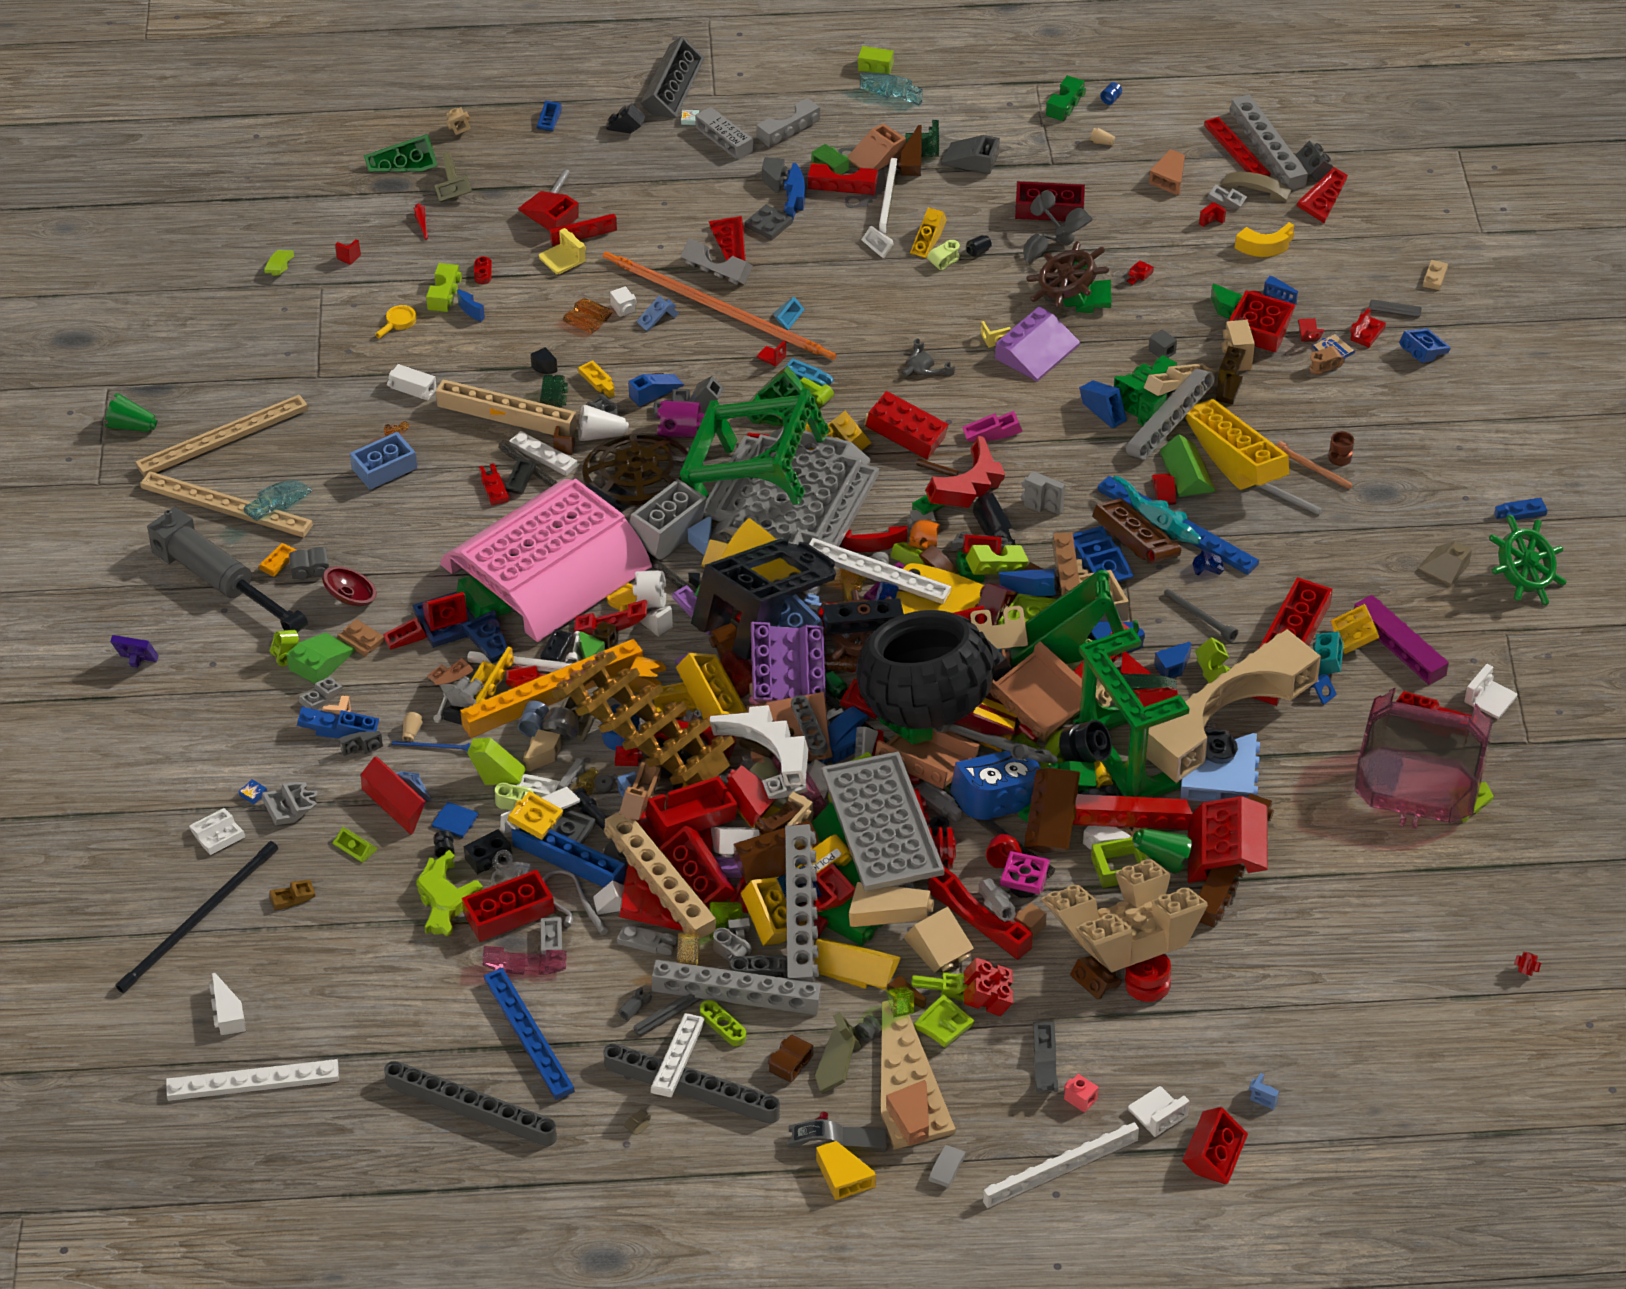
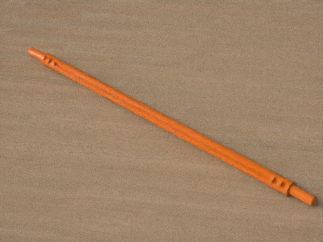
[603,251,836,360]

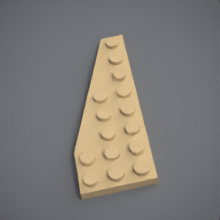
[881,997,956,1150]

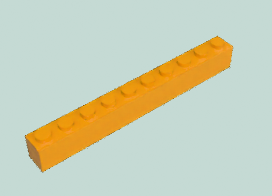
[460,638,643,738]

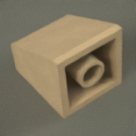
[904,906,974,973]

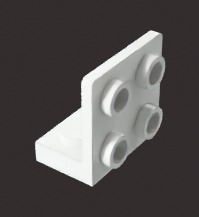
[1464,664,1517,719]
[1128,1086,1190,1137]

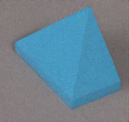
[773,296,805,330]

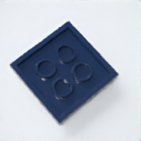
[412,592,475,648]

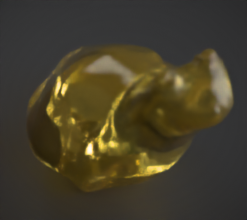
[576,767,598,796]

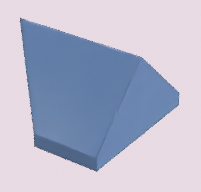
[396,771,432,800]

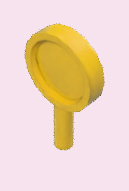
[375,305,416,339]
[607,583,637,612]

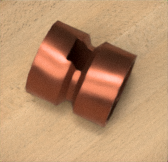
[1328,431,1355,466]

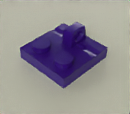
[110,635,159,668]

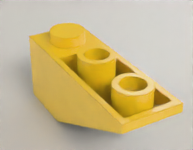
[910,207,947,258]

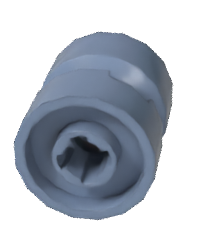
[517,701,549,738]

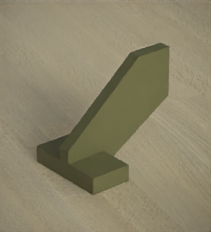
[434,152,472,202]
[815,1012,862,1094]

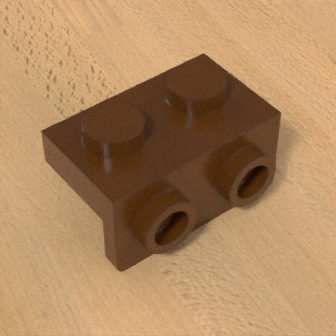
[1070,956,1122,999]

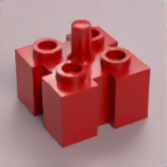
[964,957,1013,1017]

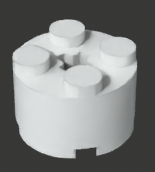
[633,570,666,609]

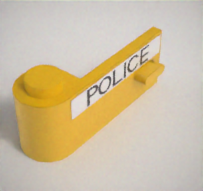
[797,834,852,874]

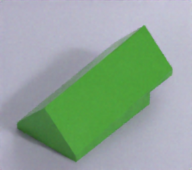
[1160,434,1215,497]

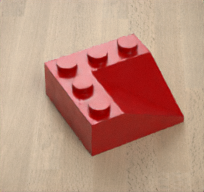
[1229,290,1296,353]

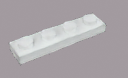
[509,431,578,476]

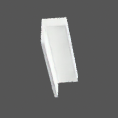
[500,787,580,834]

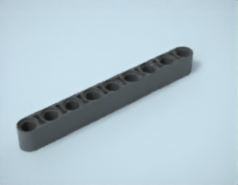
[603,1043,780,1124]
[384,1061,557,1146]

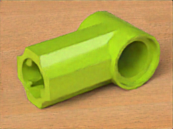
[800,377,834,407]

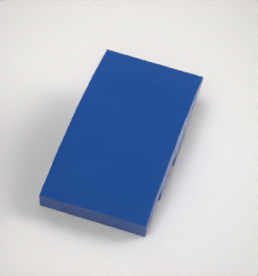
[1073,526,1134,582]

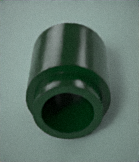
[825,672,848,700]

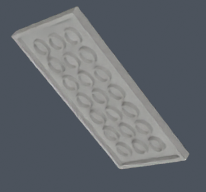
[822,751,944,891]

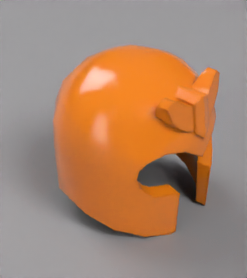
[908,520,940,550]

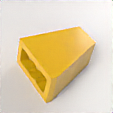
[816,1141,876,1200]

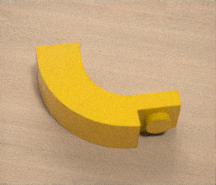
[1234,222,1294,257]

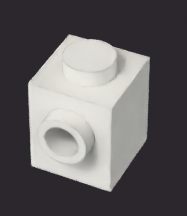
[610,286,637,317]

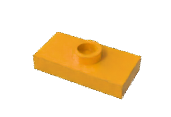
[259,543,296,577]

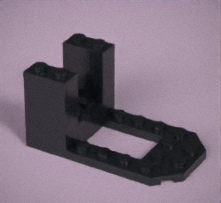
[691,538,836,660]

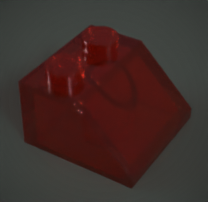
[720,650,752,699]

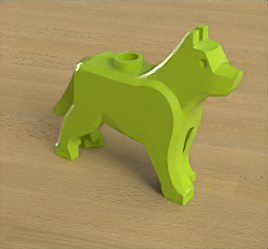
[416,850,484,937]

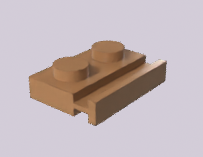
[337,619,385,657]

